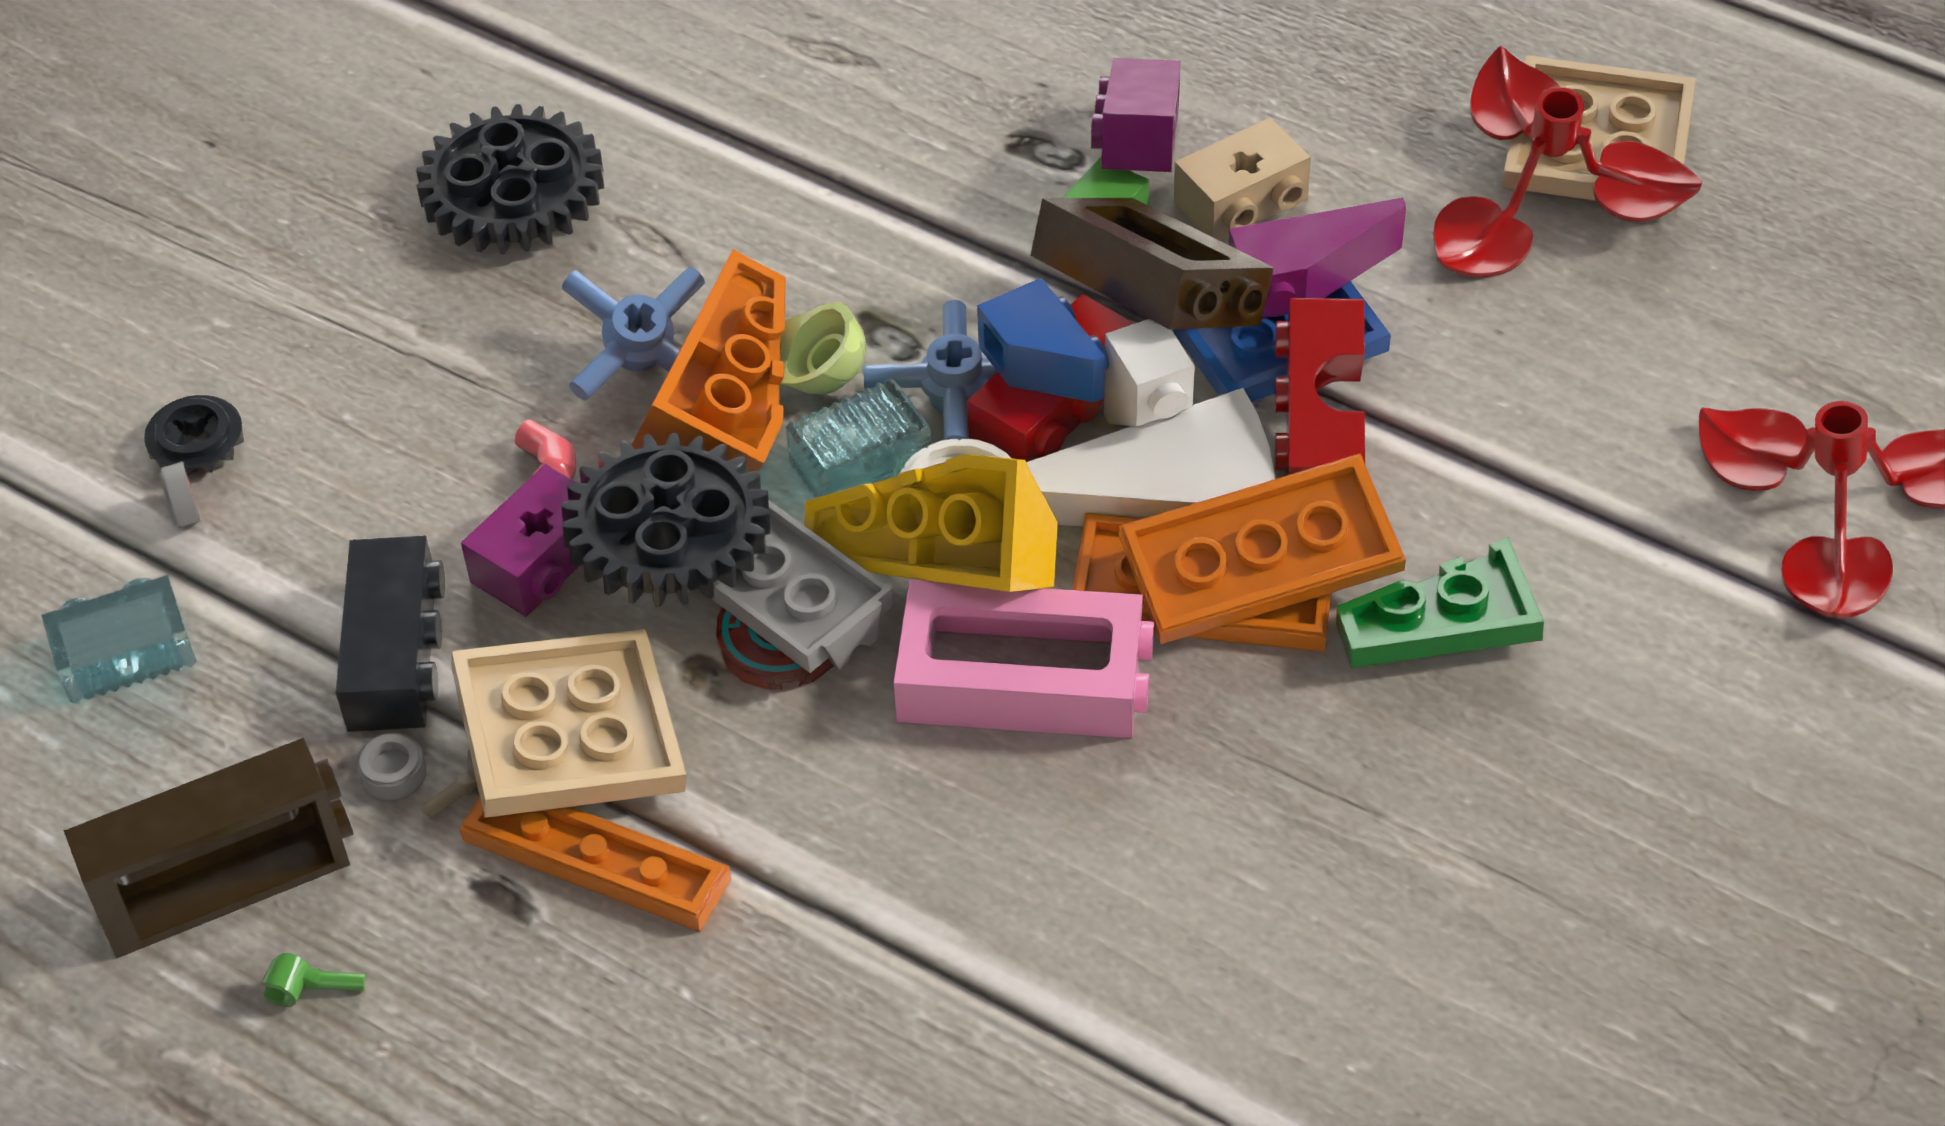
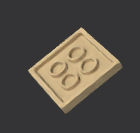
[1502,55,1696,212]
[451,629,687,818]

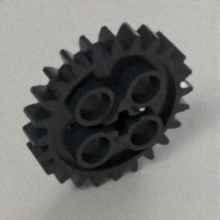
[416,104,605,254]
[561,433,771,607]

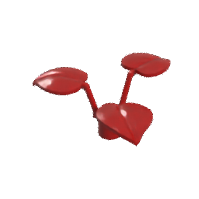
[1433,46,1702,277]
[1699,401,1945,618]

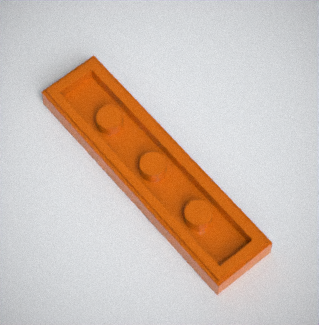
[459,797,732,932]

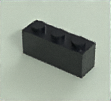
[335,535,445,732]

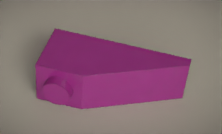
[1228,198,1406,318]

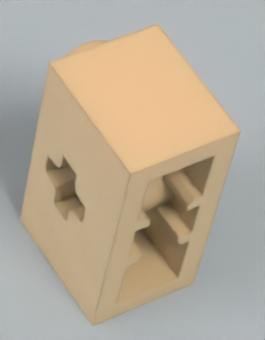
[1174,117,1311,241]

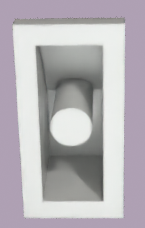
[1104,319,1195,427]

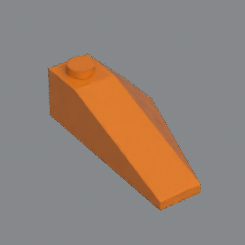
[631,249,786,472]

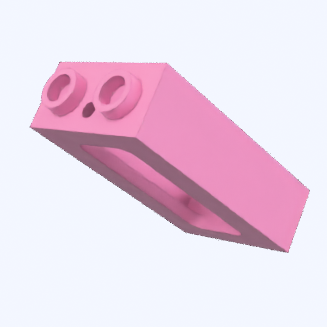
[894,580,1154,739]

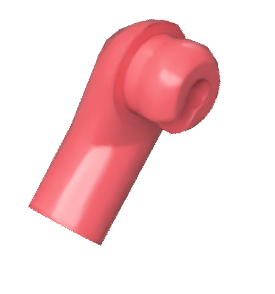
[514,419,576,479]

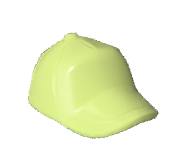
[780,302,867,395]

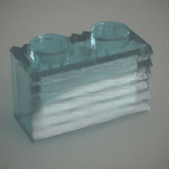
[786,378,931,498]
[41,575,197,704]

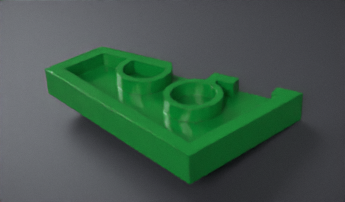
[1336,537,1544,668]

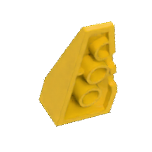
[804,454,1058,592]

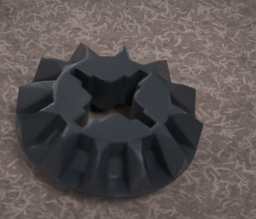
[144,395,244,476]

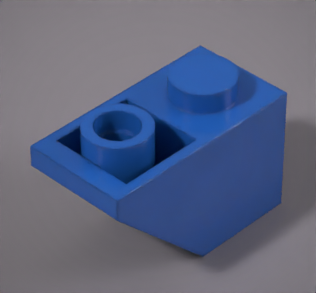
[977,278,1109,402]

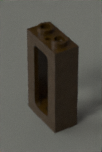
[1030,198,1274,330]
[64,737,354,959]

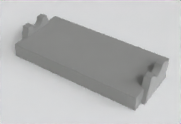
[711,501,894,673]

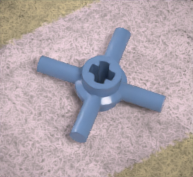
[562,267,705,401]
[863,300,997,440]

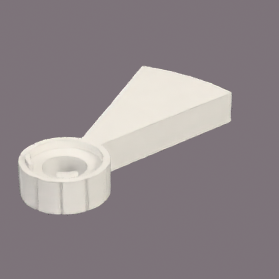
[900,388,1275,527]

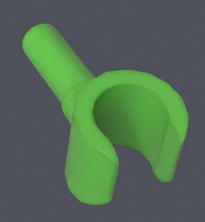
[262,953,366,1007]

